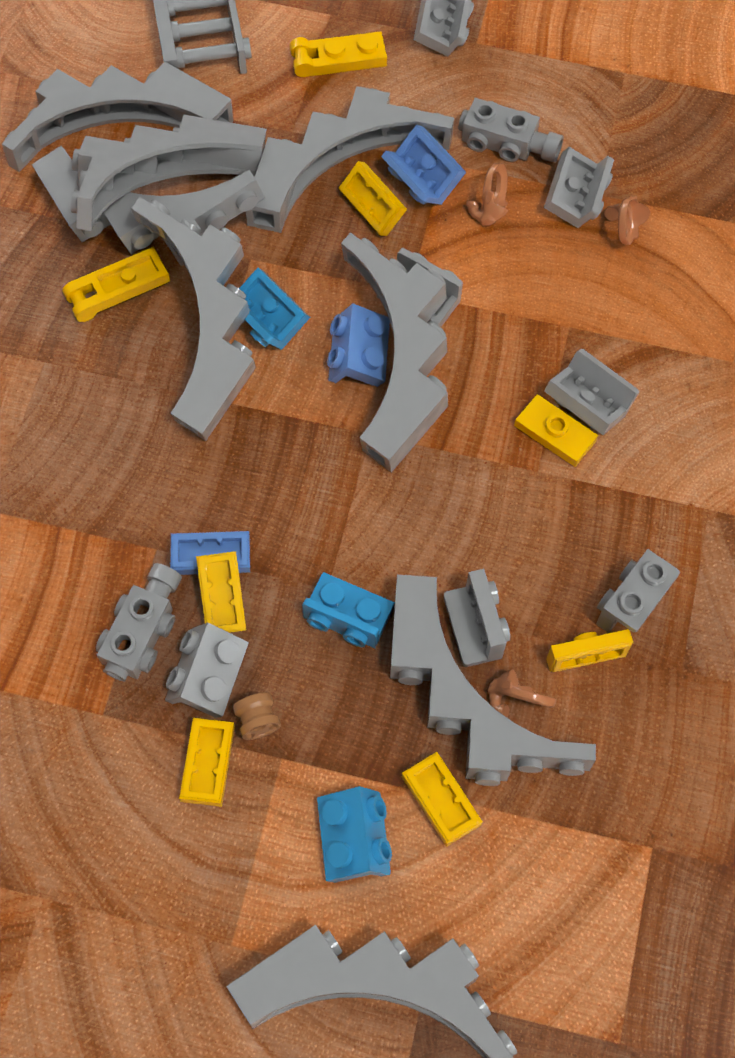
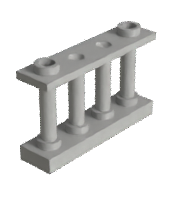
[153,0,252,74]

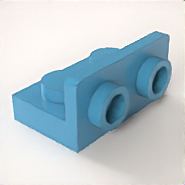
[302,572,395,648]

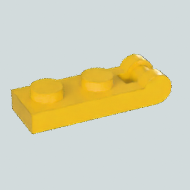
[289,31,387,77]
[62,247,170,322]

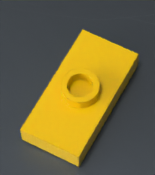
[338,161,407,236]
[514,394,598,467]
[196,551,247,633]
[546,629,633,672]
[179,718,235,807]
[401,752,483,847]

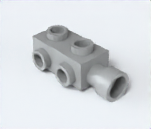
[458,98,564,163]
[96,563,182,682]

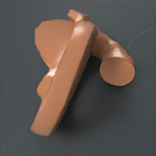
[466,163,509,226]
[604,196,651,245]
[488,669,557,718]

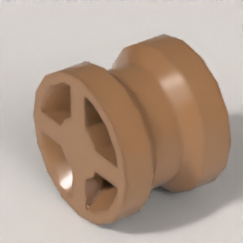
[233,693,281,740]

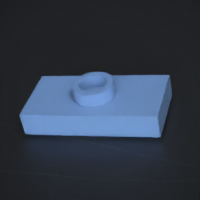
[170,531,250,575]

